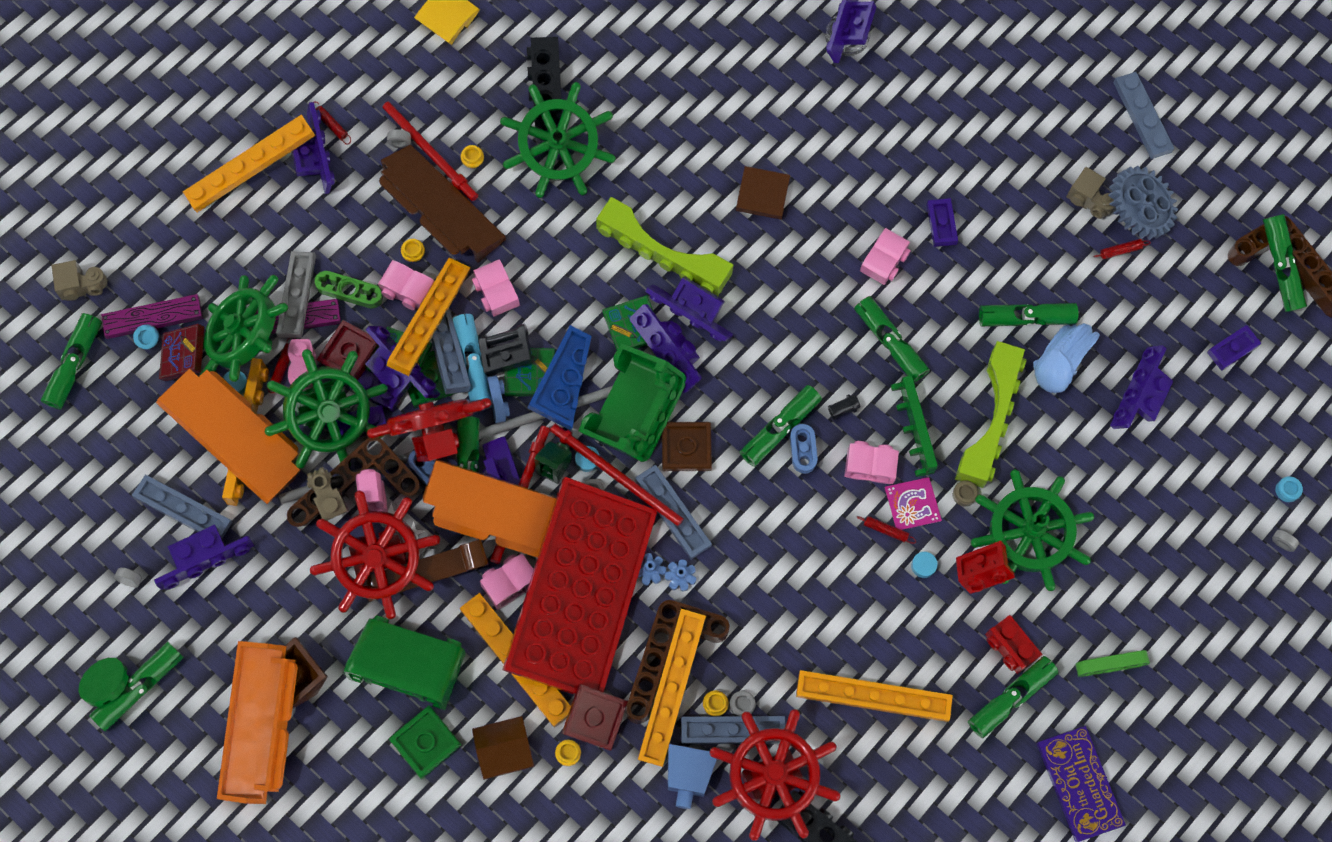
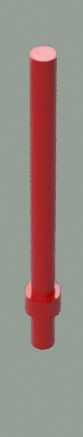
[382,101,478,201]
[490,426,550,564]

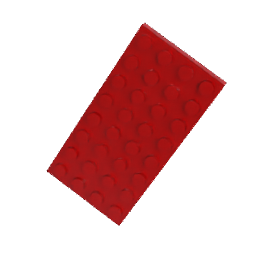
[502,477,657,695]

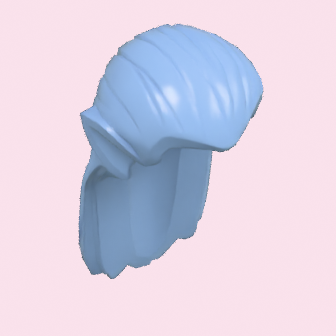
[1033,323,1100,393]

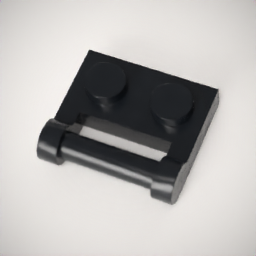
[478,323,533,377]

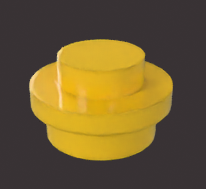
[461,145,484,168]
[401,239,425,262]
[703,690,729,717]
[555,740,581,766]

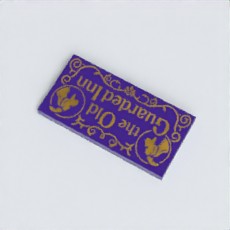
[1036,726,1126,842]

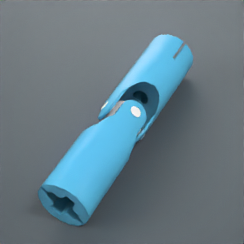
[452,314,493,411]

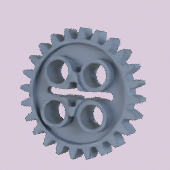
[1108,166,1178,240]

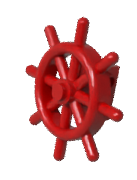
[367,398,491,462]
[310,490,441,619]
[710,709,841,841]

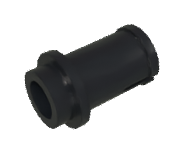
[828,394,861,420]

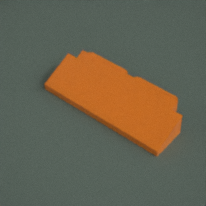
[156,369,300,504]
[423,459,557,558]
[217,641,298,804]

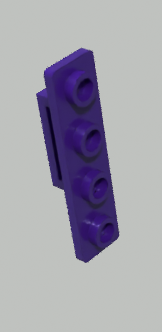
[826,0,877,63]
[291,102,335,194]
[645,277,733,342]
[629,304,702,393]
[366,326,440,399]
[1110,345,1173,429]
[482,436,520,485]
[154,524,255,590]

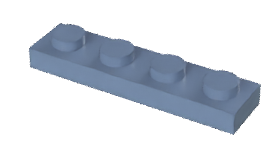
[1113,72,1175,159]
[431,308,471,394]
[635,465,712,560]
[132,474,233,538]
[681,716,785,744]

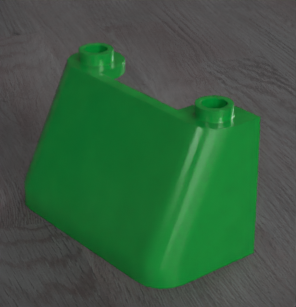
[578,343,686,462]
[343,616,466,710]

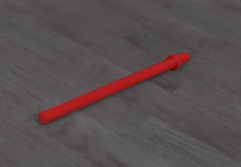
[550,423,684,526]

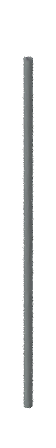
[279,386,613,504]

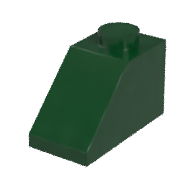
[534,441,572,484]

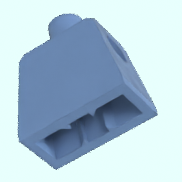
[668,744,717,809]

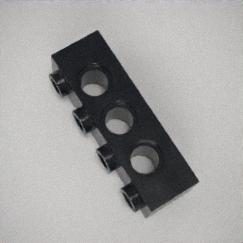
[527,37,562,130]
[777,790,857,842]

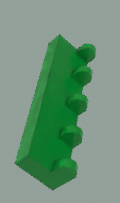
[891,375,938,477]

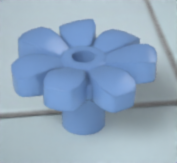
[638,553,666,586]
[664,560,696,592]

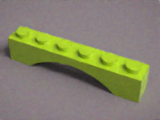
[596,197,734,296]
[955,341,1027,488]

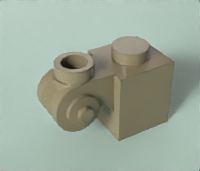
[1066,167,1115,219]
[51,260,108,301]
[307,467,349,521]

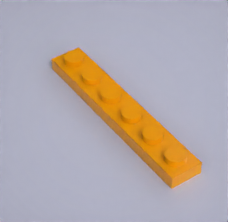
[183,114,316,213]
[386,258,471,376]
[222,358,269,506]
[459,593,571,728]
[638,609,706,767]
[796,670,953,722]

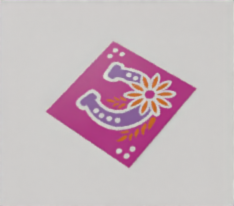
[884,477,942,530]

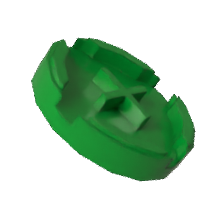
[78,657,129,707]

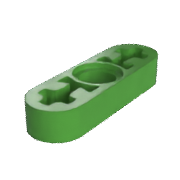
[315,271,383,309]
[1075,650,1150,677]

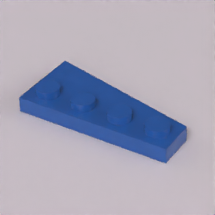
[527,325,592,431]

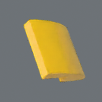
[414,0,480,45]

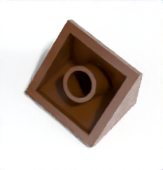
[285,637,328,709]
[472,716,534,780]

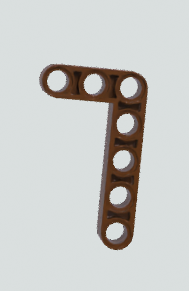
[1227,216,1332,318]
[287,437,420,527]
[364,539,488,602]
[626,600,730,724]

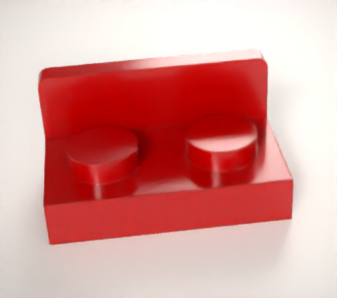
[956,541,1015,594]
[985,615,1043,674]

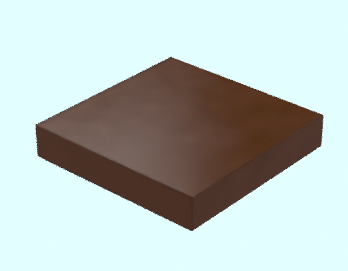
[736,166,790,220]
[662,422,712,471]

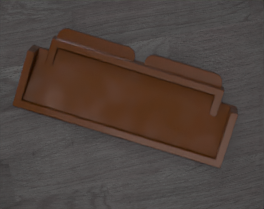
[379,144,506,263]

